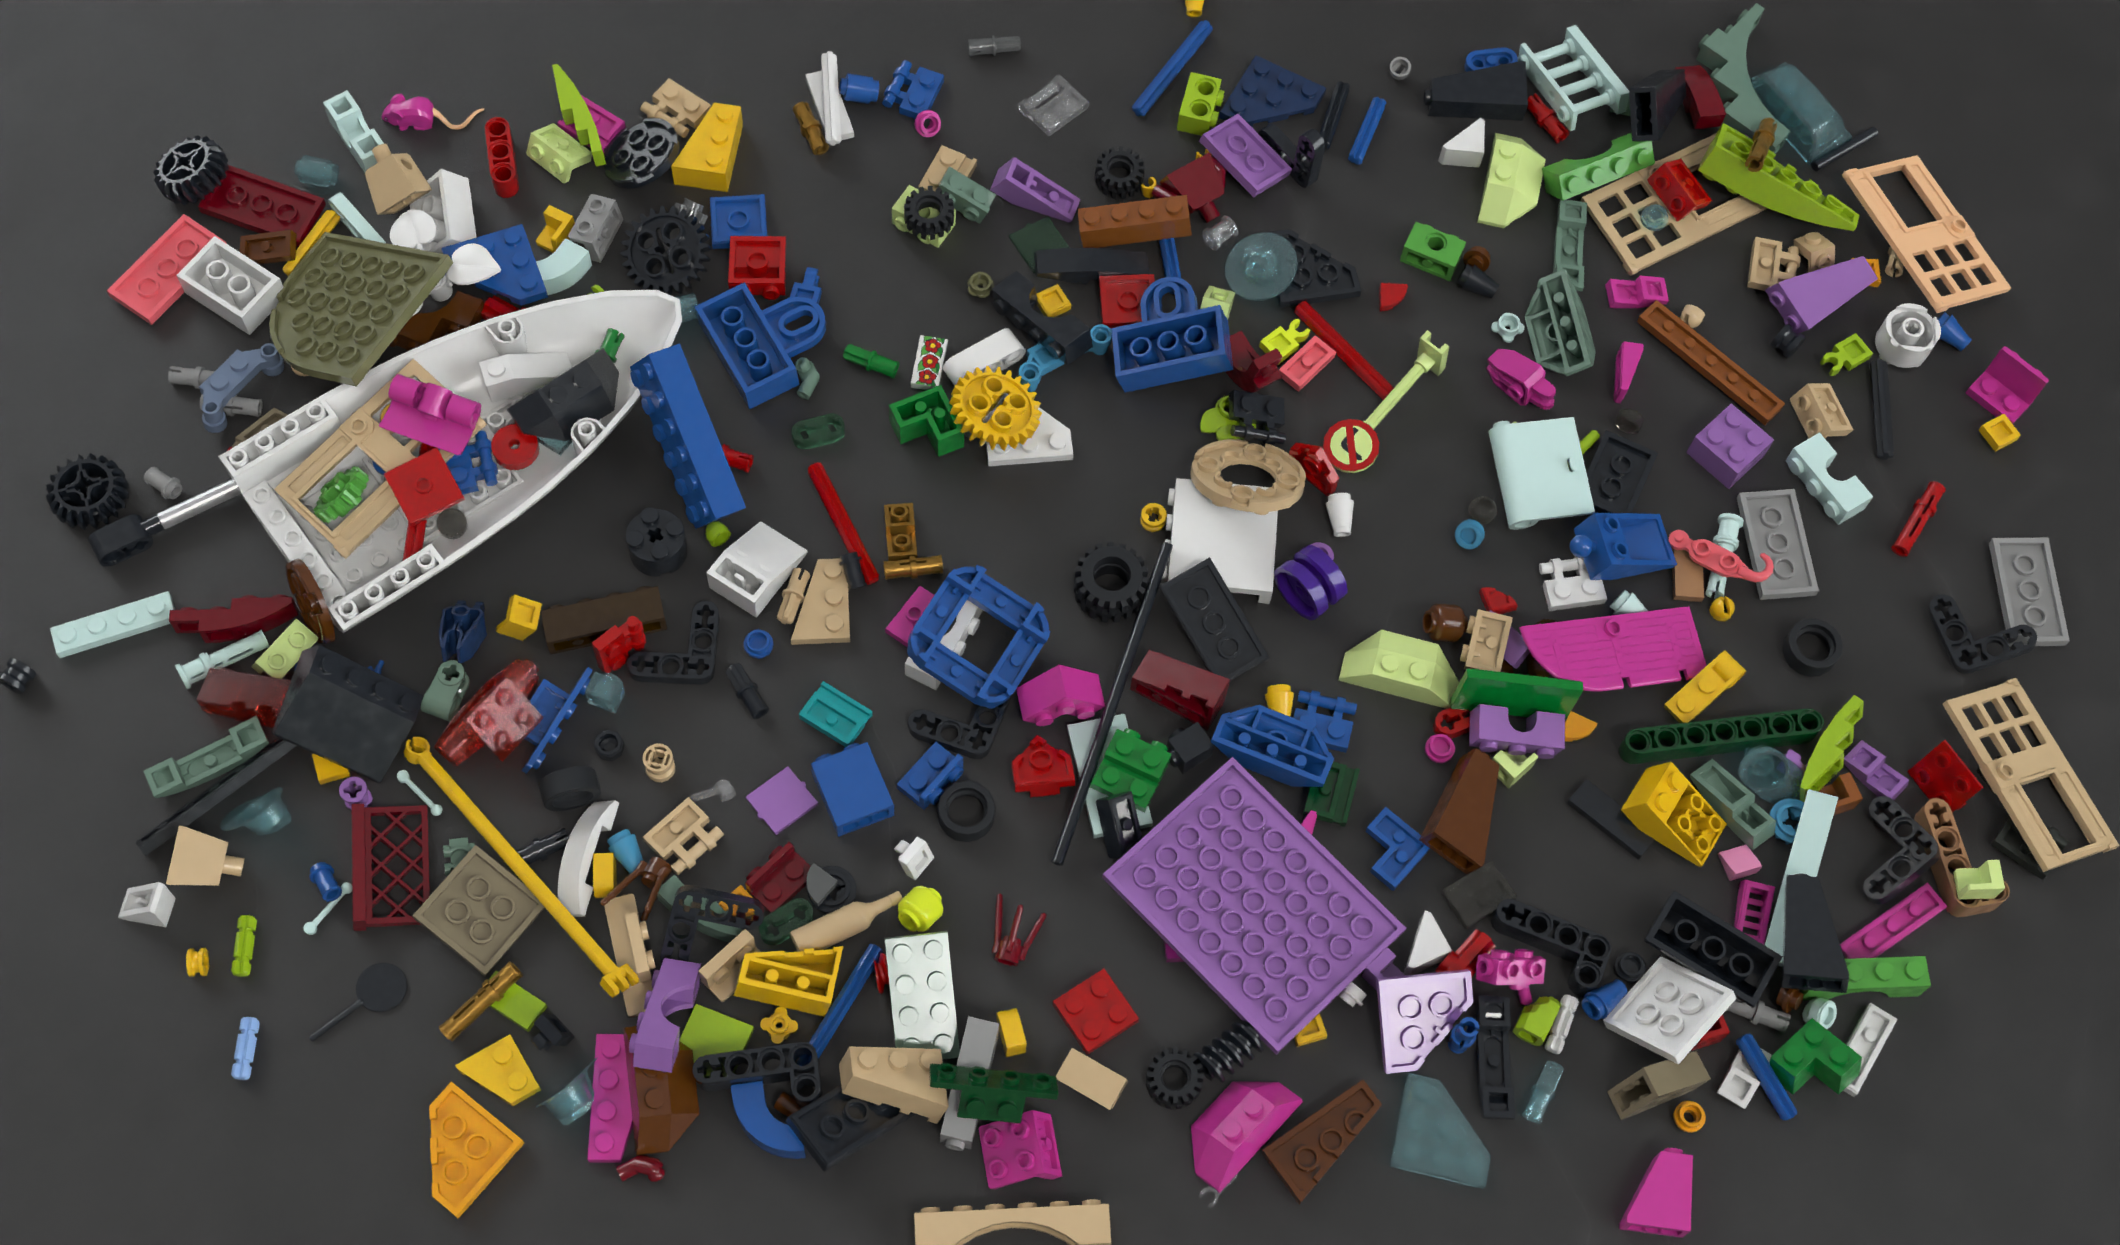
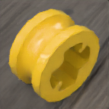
[1140,503,1167,532]
[186,947,209,977]

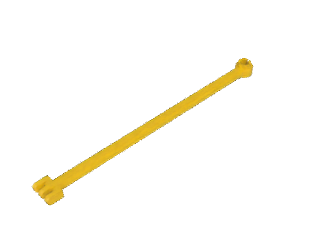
[404,737,639,998]

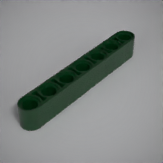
[1619,708,1824,764]

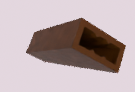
[1419,748,1499,875]

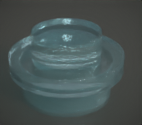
[1641,204,1668,231]

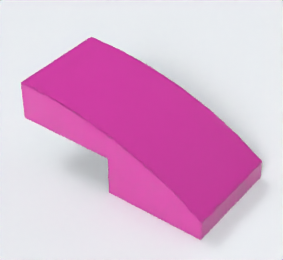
[1605,275,1669,308]

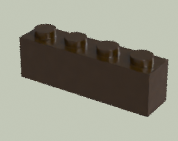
[540,586,667,655]

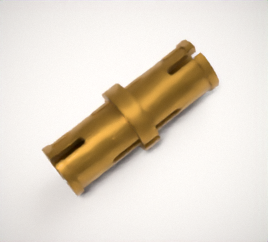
[793,101,829,155]
[883,555,943,580]

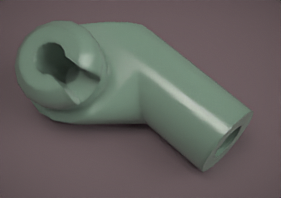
[795,357,820,400]

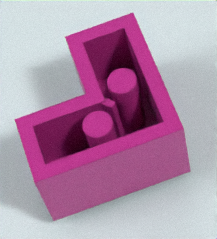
[1016,665,1105,726]

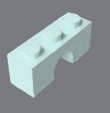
[323,90,384,173]
[1786,432,1873,525]

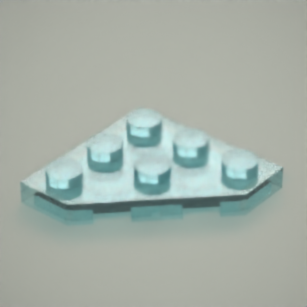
[1390,1073,1491,1189]

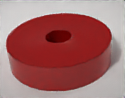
[491,424,540,470]

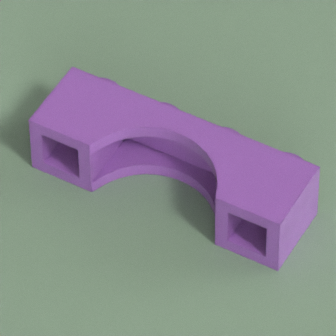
[629,958,701,1073]

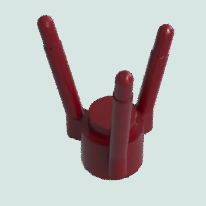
[992,894,1047,966]

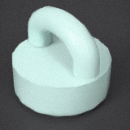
[1802,998,1837,1029]

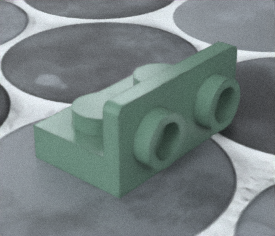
[938,166,996,224]

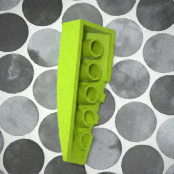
[1698,123,1859,231]

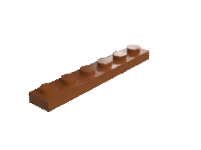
[1637,300,1785,425]

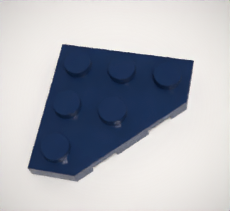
[1219,55,1326,127]

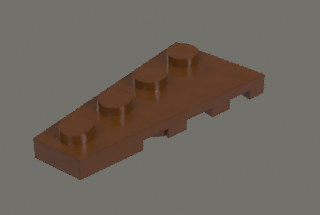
[1261,1079,1382,1205]

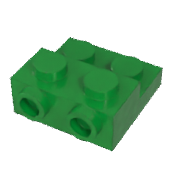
[1090,728,1172,813]

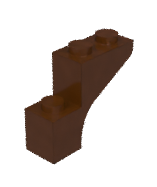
[389,291,485,351]

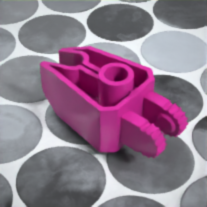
[1486,349,1556,410]

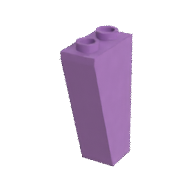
[1765,256,1878,334]

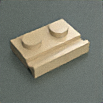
[919,145,977,191]

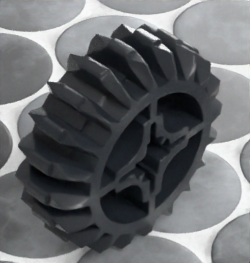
[153,135,229,205]
[46,453,129,531]

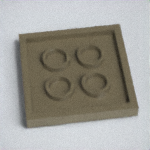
[413,845,545,977]

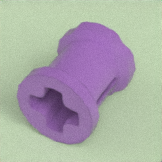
[339,777,373,811]

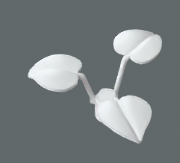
[390,209,501,316]

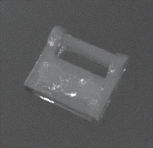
[1017,75,1089,137]

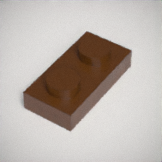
[240,230,297,264]

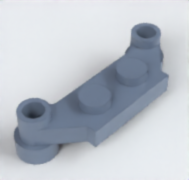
[199,343,285,433]

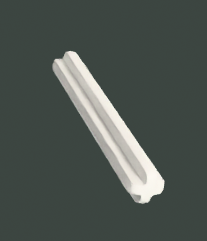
[821,51,841,146]

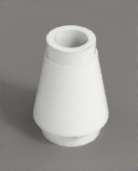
[1325,493,1354,537]

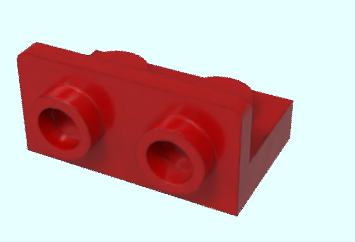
[1647,158,1712,221]

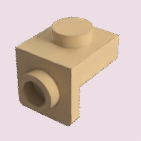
[1794,232,1835,273]

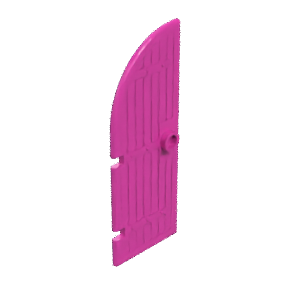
[1519,606,1707,692]

